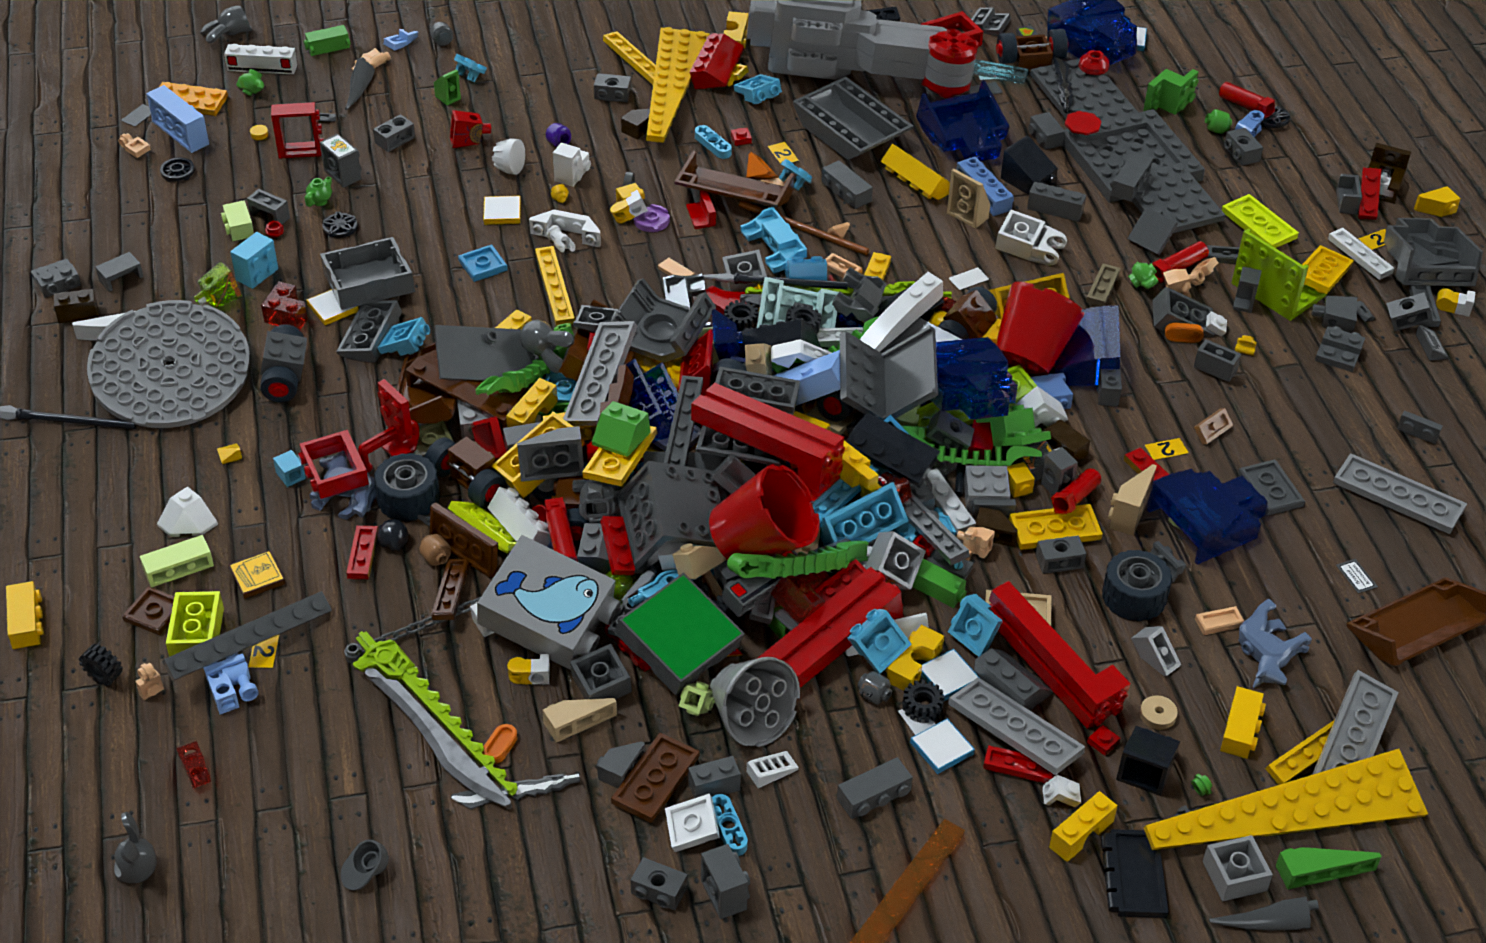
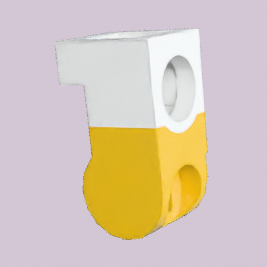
[610,190,648,223]
[1436,288,1475,317]
[507,654,550,684]

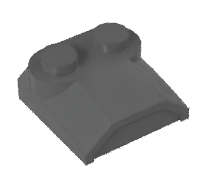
[573,305,618,333]

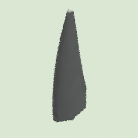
[345,57,375,110]
[1209,897,1319,931]

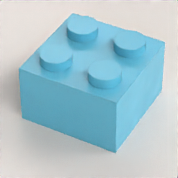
[230,232,279,289]

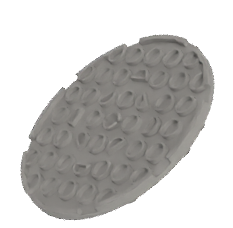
[87,300,250,428]

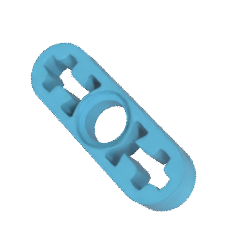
[695,125,732,159]
[712,794,748,856]

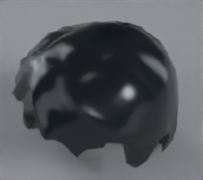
[377,519,409,551]

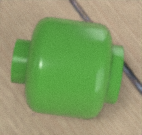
[1205,109,1232,134]

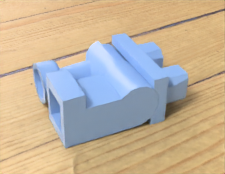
[203,653,259,715]

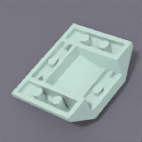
[757,277,839,348]

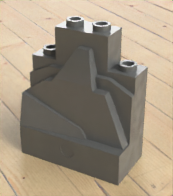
[1384,218,1483,286]

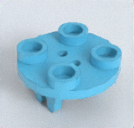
[454,54,487,82]
[779,159,813,191]

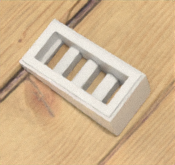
[747,751,799,788]

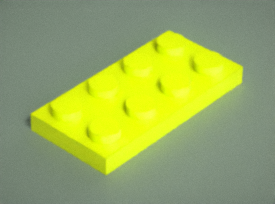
[1222,194,1299,248]
[448,501,517,553]

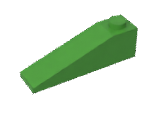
[1276,847,1382,889]

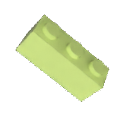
[140,535,214,587]

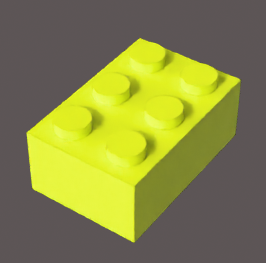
[166,591,224,657]

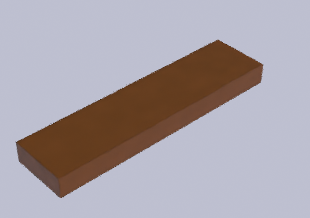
[431,559,470,620]

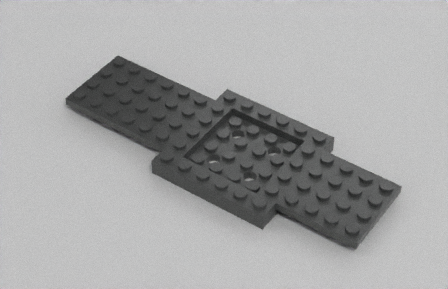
[1030,59,1225,233]

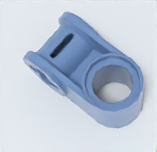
[1235,110,1264,137]

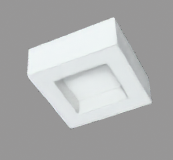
[1206,311,1227,337]

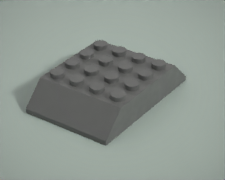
[793,77,914,160]

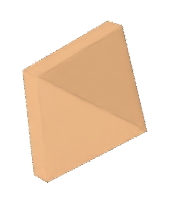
[827,222,850,238]

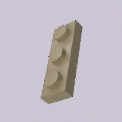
[1086,263,1121,307]

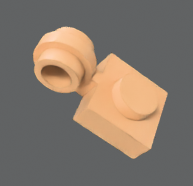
[118,133,151,158]
[1191,257,1218,285]
[135,663,164,700]

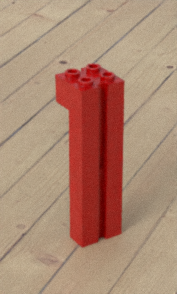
[691,383,845,492]
[756,567,904,688]
[989,581,1131,729]

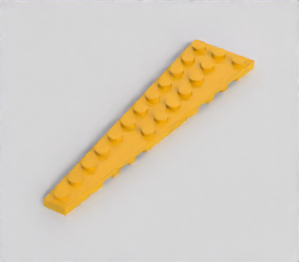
[646,27,710,143]
[1143,749,1428,850]

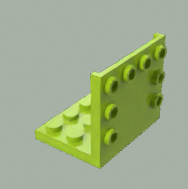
[1231,228,1326,321]

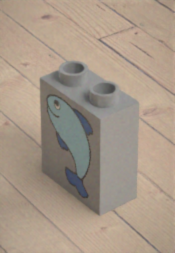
[477,535,621,670]

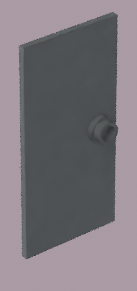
[434,325,546,381]

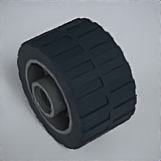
[374,453,440,521]
[1102,550,1172,621]

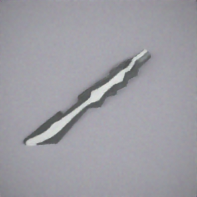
[451,773,580,810]

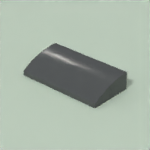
[336,300,402,362]

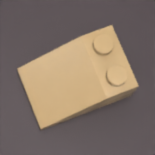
[947,169,990,229]
[1108,464,1157,536]

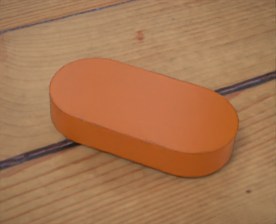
[1165,323,1204,343]
[482,724,517,764]

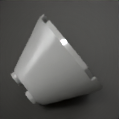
[710,657,800,747]

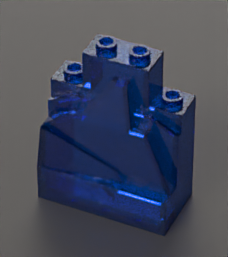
[1047,0,1137,65]
[916,80,1010,162]
[930,337,1018,420]
[1147,469,1268,564]

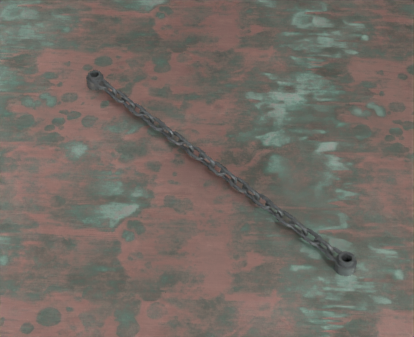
[344,597,481,664]

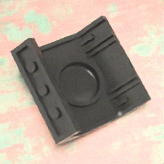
[610,278,716,363]

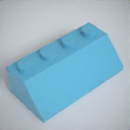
[820,482,909,546]

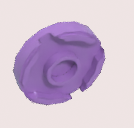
[634,204,670,232]

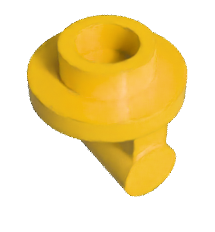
[1235,335,1257,356]

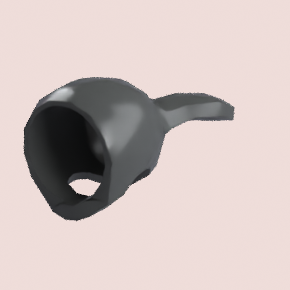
[200,5,252,44]
[520,319,575,374]
[114,812,157,884]

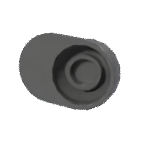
[341,840,389,891]

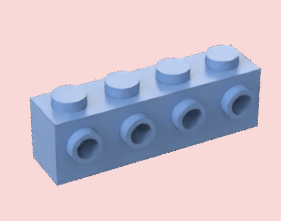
[956,157,1014,216]

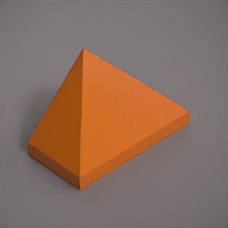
[746,152,779,179]

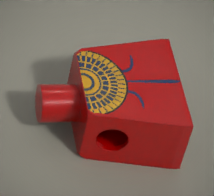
[449,110,491,148]

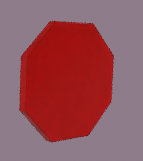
[1065,111,1102,135]

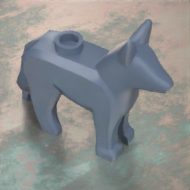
[310,451,376,520]
[1238,599,1312,688]

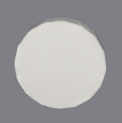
[492,138,525,175]

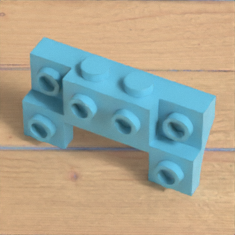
[740,207,807,273]

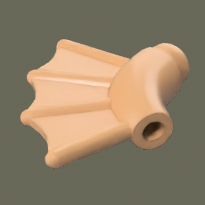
[352,48,391,70]

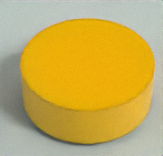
[250,125,268,140]

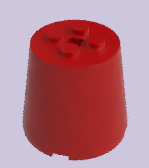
[993,282,1085,376]
[709,464,820,560]

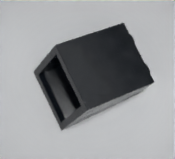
[1000,135,1058,195]
[1116,726,1180,796]

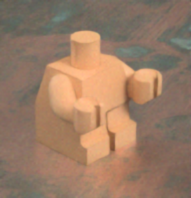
[1163,269,1197,298]
[957,527,995,561]

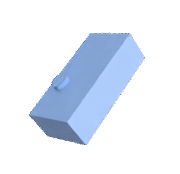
[146,85,209,153]
[773,350,840,406]

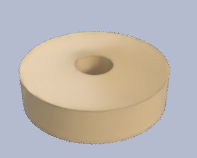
[1140,696,1178,730]

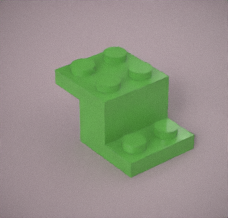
[1143,69,1199,115]
[975,404,1051,446]

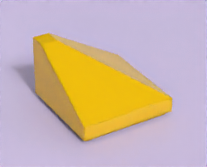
[217,443,242,464]

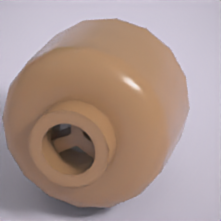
[419,534,451,566]

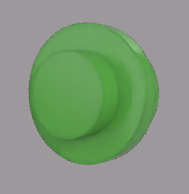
[1191,774,1212,797]

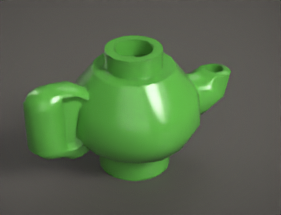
[236,69,264,96]
[304,177,332,207]
[1128,261,1158,289]

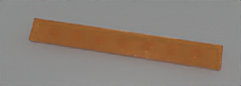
[850,819,965,943]

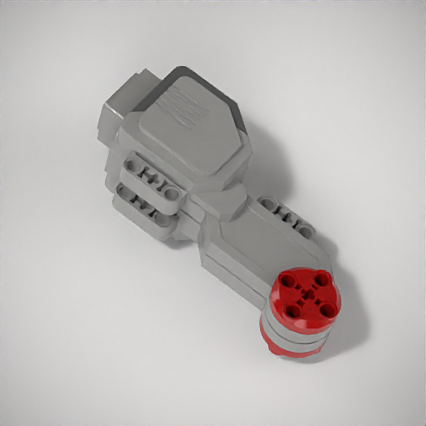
[747,0,979,98]

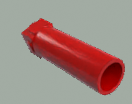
[1219,82,1275,119]
[1152,241,1209,283]
[1051,468,1102,515]
[545,497,578,562]

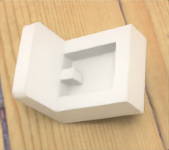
[1043,775,1081,807]

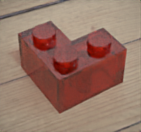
[261,281,308,330]
[771,572,825,624]

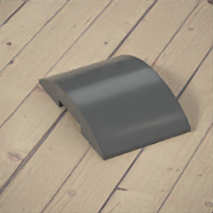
[696,367,800,466]

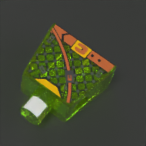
[193,262,242,308]

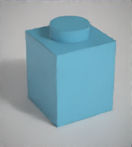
[273,450,306,487]

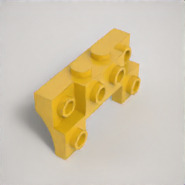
[839,441,881,497]

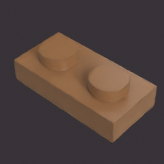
[1194,408,1233,445]

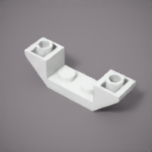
[529,210,601,247]
[771,339,832,369]

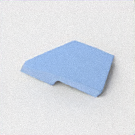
[383,29,418,51]

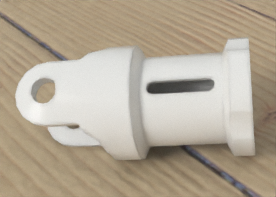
[546,225,575,252]

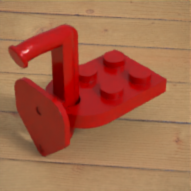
[358,379,420,473]

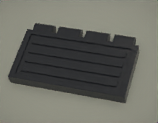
[1100,829,1168,918]

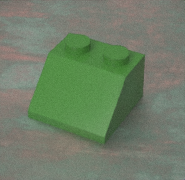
[592,401,651,457]

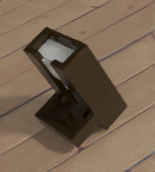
[1368,143,1411,204]

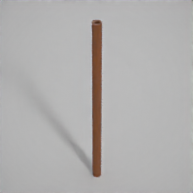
[739,200,869,255]

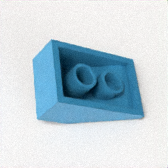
[785,256,827,281]

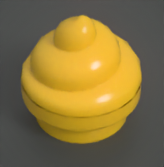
[551,184,569,203]

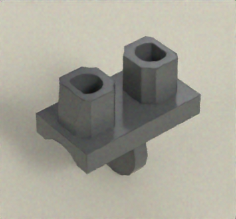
[1150,541,1186,582]

